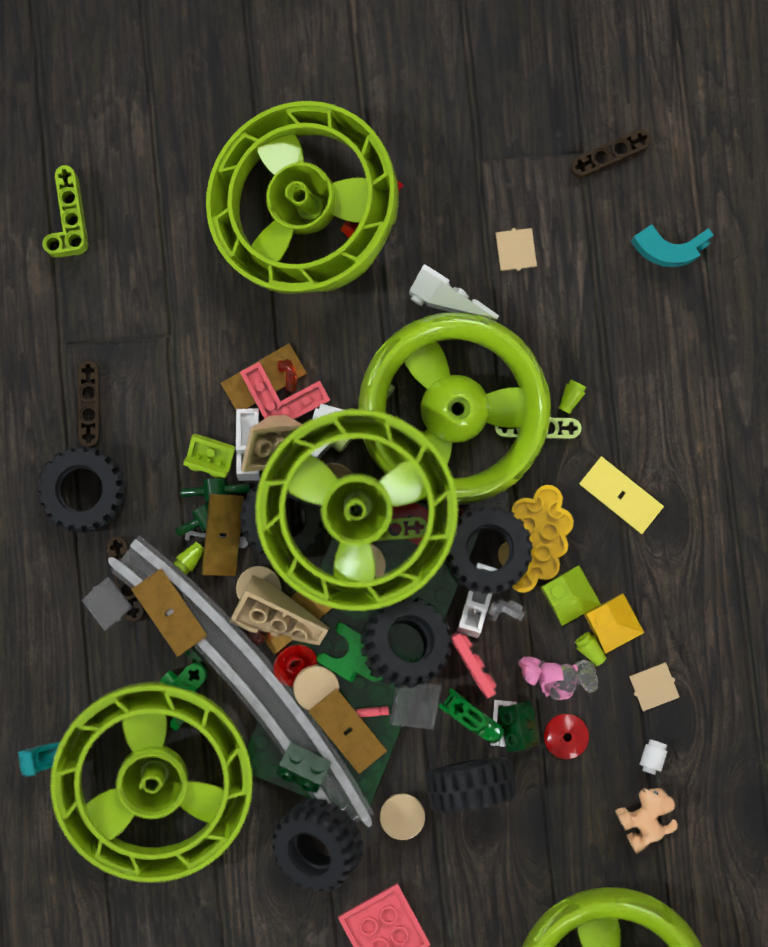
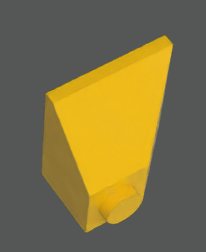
[584,593,644,654]

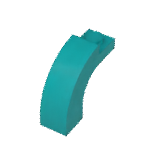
[631,224,714,267]
[18,741,85,776]

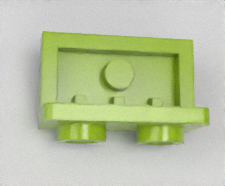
[183,434,236,478]

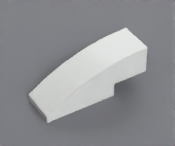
[236,408,260,481]
[457,563,497,638]

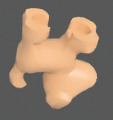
[615,788,678,854]

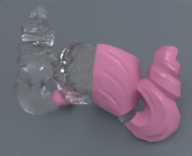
[518,656,599,700]

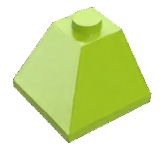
[540,565,601,626]

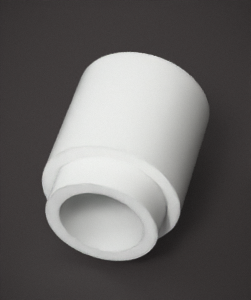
[639,740,668,775]

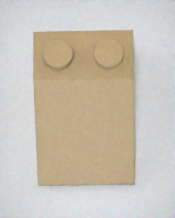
[241,415,303,472]

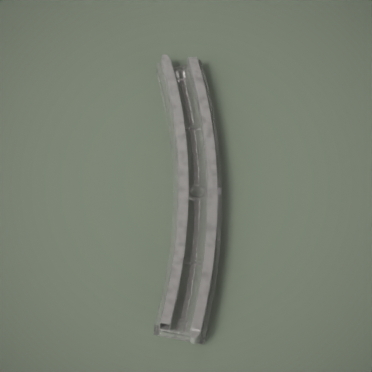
[108,536,374,827]

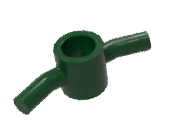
[180,478,250,502]
[175,503,209,536]

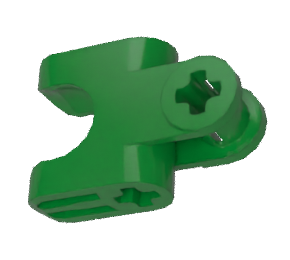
[316,622,383,683]
[159,663,208,731]
[438,687,503,744]

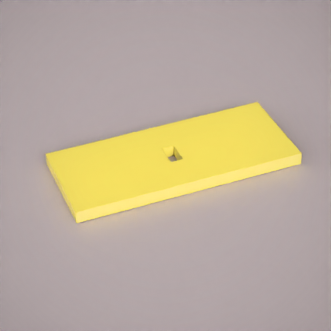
[579,456,664,534]

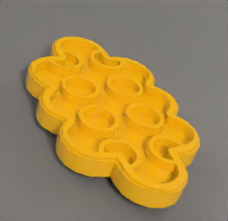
[498,485,574,593]

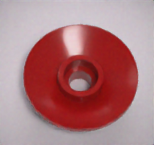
[273,645,317,686]
[544,714,589,759]

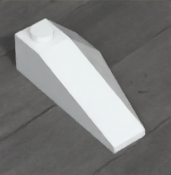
[409,264,499,321]

